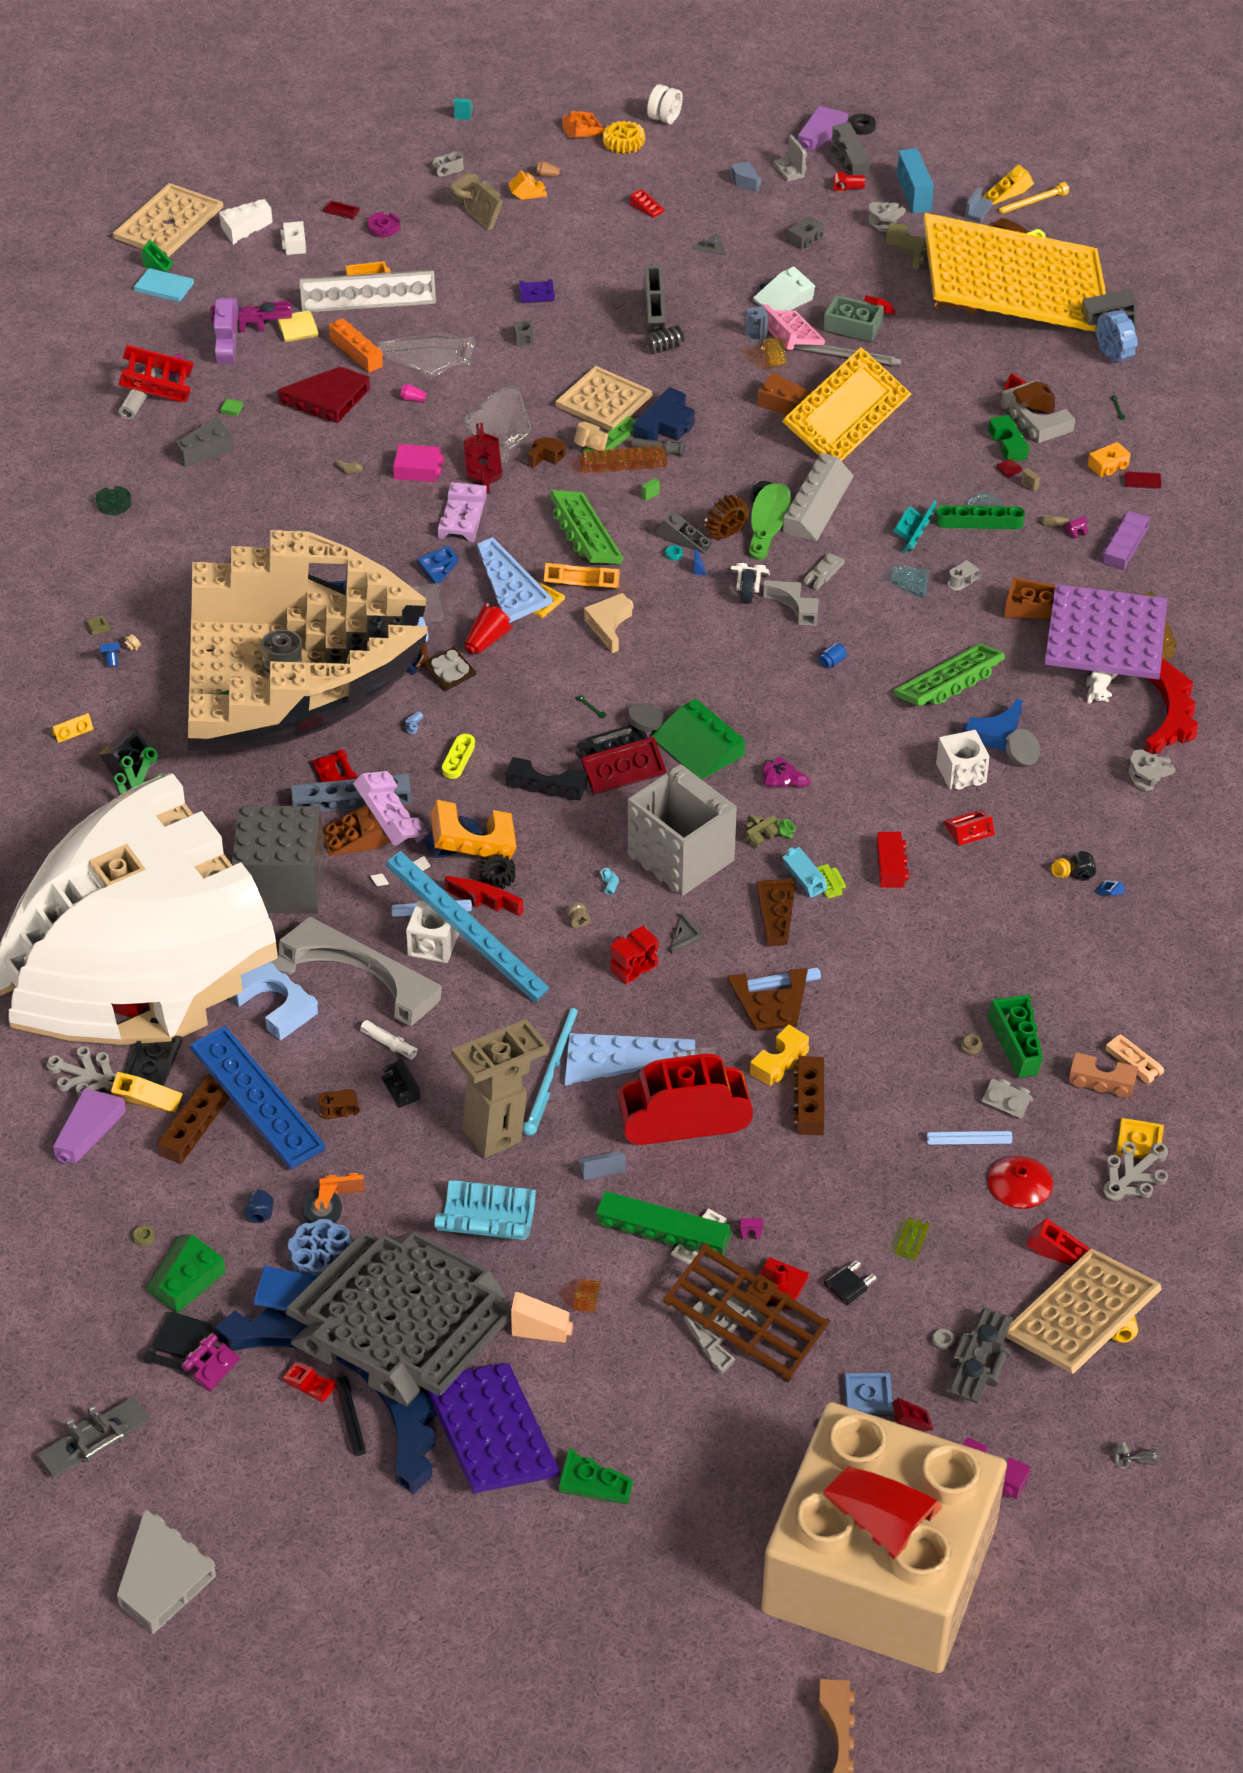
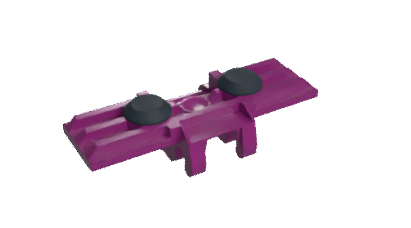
[210,301,292,332]

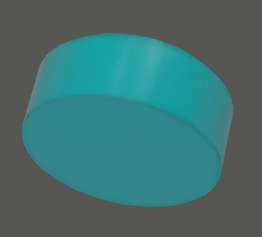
[665,545,683,561]

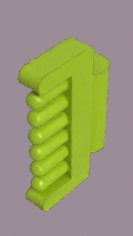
[816,864,846,898]

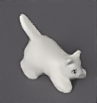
[1086,671,1119,704]

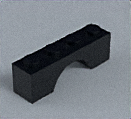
[505,757,587,801]

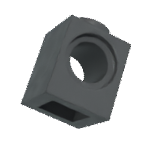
[513,320,533,347]

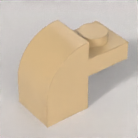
[574,422,608,452]

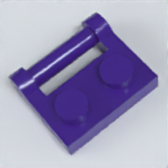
[519,279,555,303]

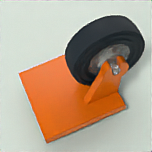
[302,1173,365,1223]

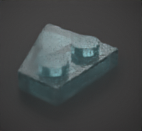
[891,565,930,598]

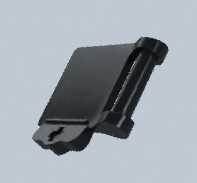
[143,1312,216,1376]

